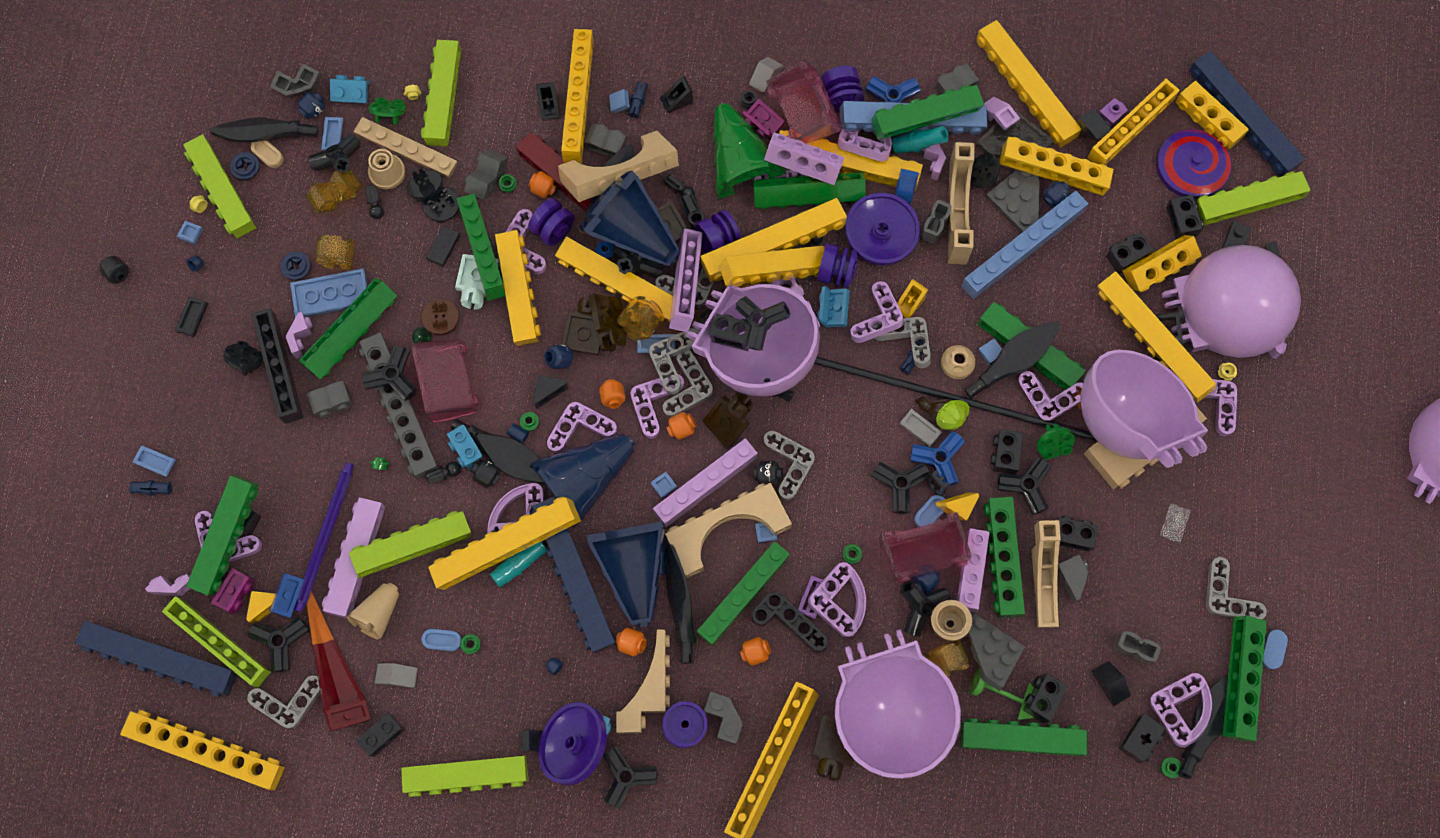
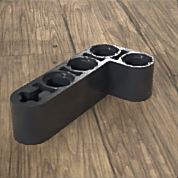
[752,591,828,653]

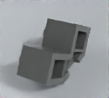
[270,64,322,98]
[464,149,508,200]
[704,691,743,745]

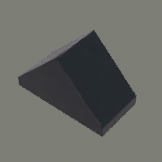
[661,76,693,113]
[536,81,560,120]
[1077,108,1111,140]
[533,375,568,409]
[1091,661,1131,706]

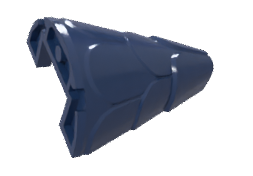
[582,171,680,266]
[530,434,635,527]
[586,521,664,627]

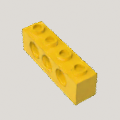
[1175,81,1249,151]
[1122,235,1202,292]

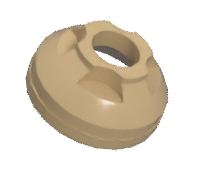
[941,345,975,379]

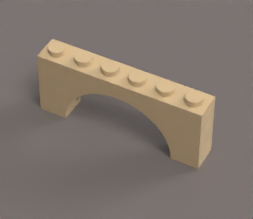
[558,131,679,202]
[948,142,974,265]
[1084,406,1207,490]
[665,483,792,579]

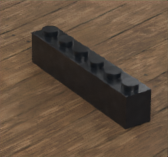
[252,308,304,424]

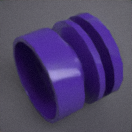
[821,66,864,112]
[694,209,741,253]
[817,243,858,288]

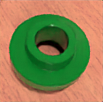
[498,174,517,192]
[520,412,539,431]
[370,457,390,470]
[842,544,862,564]
[460,634,481,654]
[1161,757,1182,778]

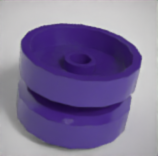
[528,198,575,246]
[661,701,708,748]

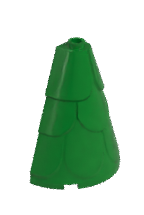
[714,103,786,200]

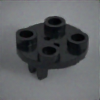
[970,153,1001,189]
[407,166,443,202]
[423,187,459,223]
[223,341,263,376]

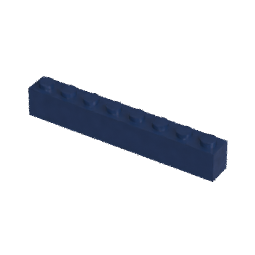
[1189,51,1305,177]
[531,497,615,653]
[75,621,237,697]

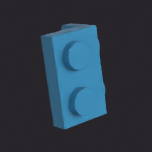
[330,75,370,103]
[817,286,850,328]
[447,425,482,471]

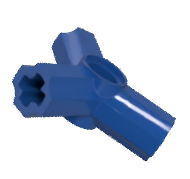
[866,76,921,103]
[910,431,965,487]

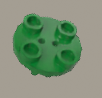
[369,97,406,125]
[1037,423,1075,460]

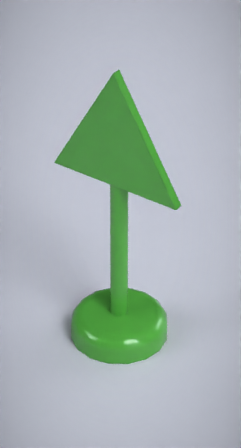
[969,668,1055,720]

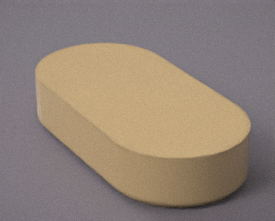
[251,140,283,168]

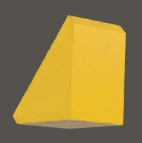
[897,279,928,318]
[935,493,979,521]
[246,591,276,624]

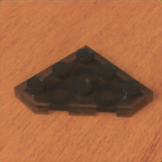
[976,106,1054,157]

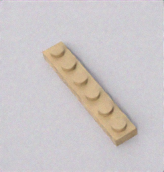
[353,117,458,179]

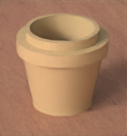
[368,149,406,190]
[931,600,972,641]

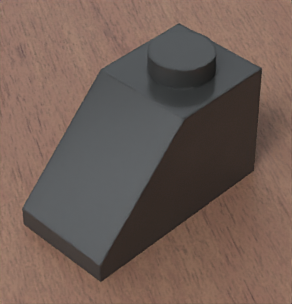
[1058,555,1089,603]

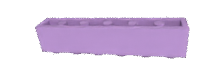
[669,228,702,332]
[653,438,758,528]
[322,497,386,618]

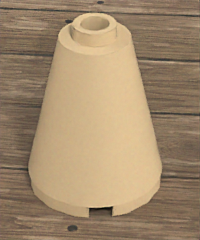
[347,583,399,640]

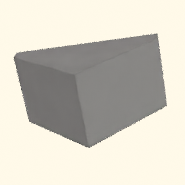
[749,57,783,94]
[374,663,418,688]

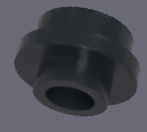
[740,90,758,108]

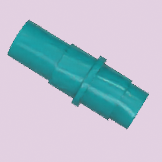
[892,126,948,154]
[489,542,547,588]

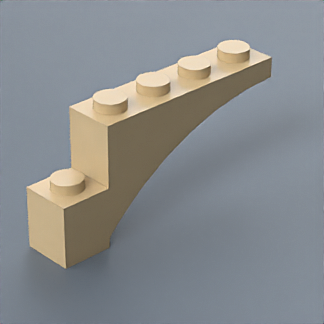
[1031,520,1061,628]
[616,630,670,734]

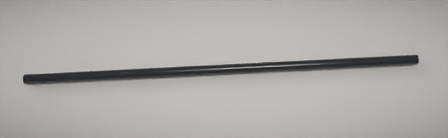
[814,357,1098,442]

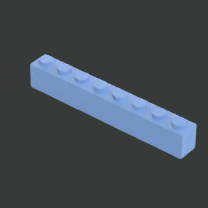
[840,101,987,135]
[961,191,1088,300]

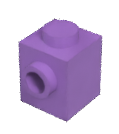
[1099,98,1128,129]

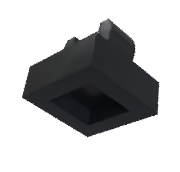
[518,730,542,752]

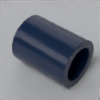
[507,423,529,443]

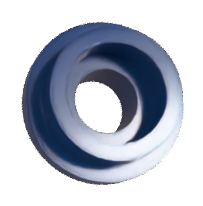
[596,241,614,259]

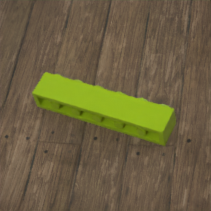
[421,40,461,147]
[183,134,256,238]
[1197,171,1311,226]
[349,511,471,579]
[162,596,271,688]
[402,756,528,797]

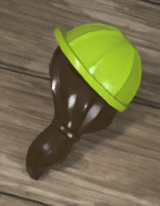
[915,397,969,430]

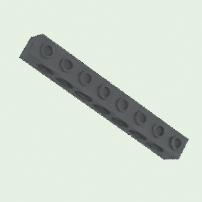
[359,332,439,480]

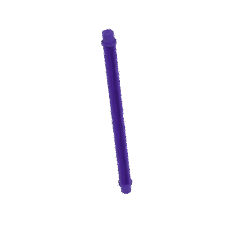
[294,463,354,613]

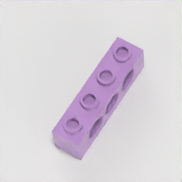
[764,132,844,185]
[957,528,989,613]

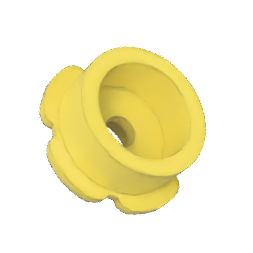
[404,85,422,100]
[190,195,208,213]
[1218,363,1237,381]

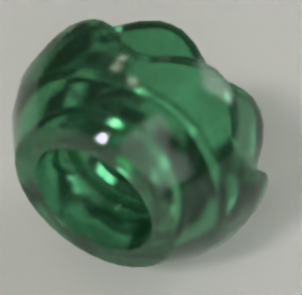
[412,327,433,349]

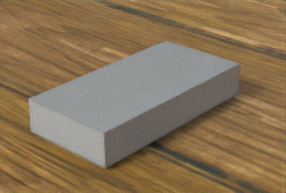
[899,409,942,447]

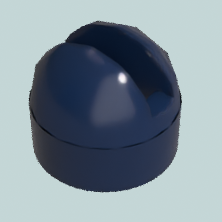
[186,256,204,272]
[546,658,564,676]

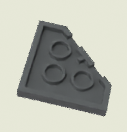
[986,169,1039,233]
[966,613,1025,691]

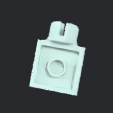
[455,254,500,310]

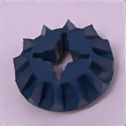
[230,152,260,180]
[281,251,311,280]

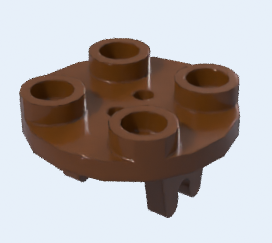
[421,299,459,335]

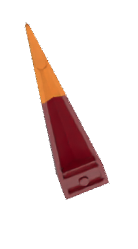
[306,591,371,732]

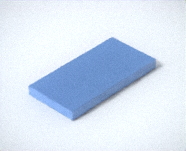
[290,268,368,317]

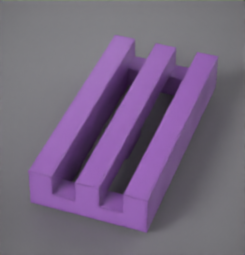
[798,575,829,620]

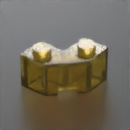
[306,169,362,213]

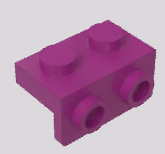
[742,98,786,138]
[211,568,254,615]

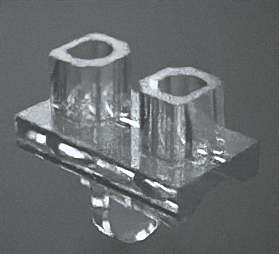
[1160,503,1191,544]

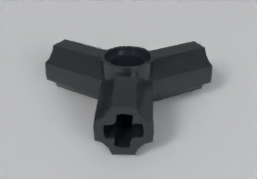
[308,134,361,173]
[612,245,664,279]
[735,296,791,351]
[362,346,418,402]
[997,457,1051,515]
[871,462,930,514]
[900,580,951,637]
[248,616,310,673]
[603,746,657,809]

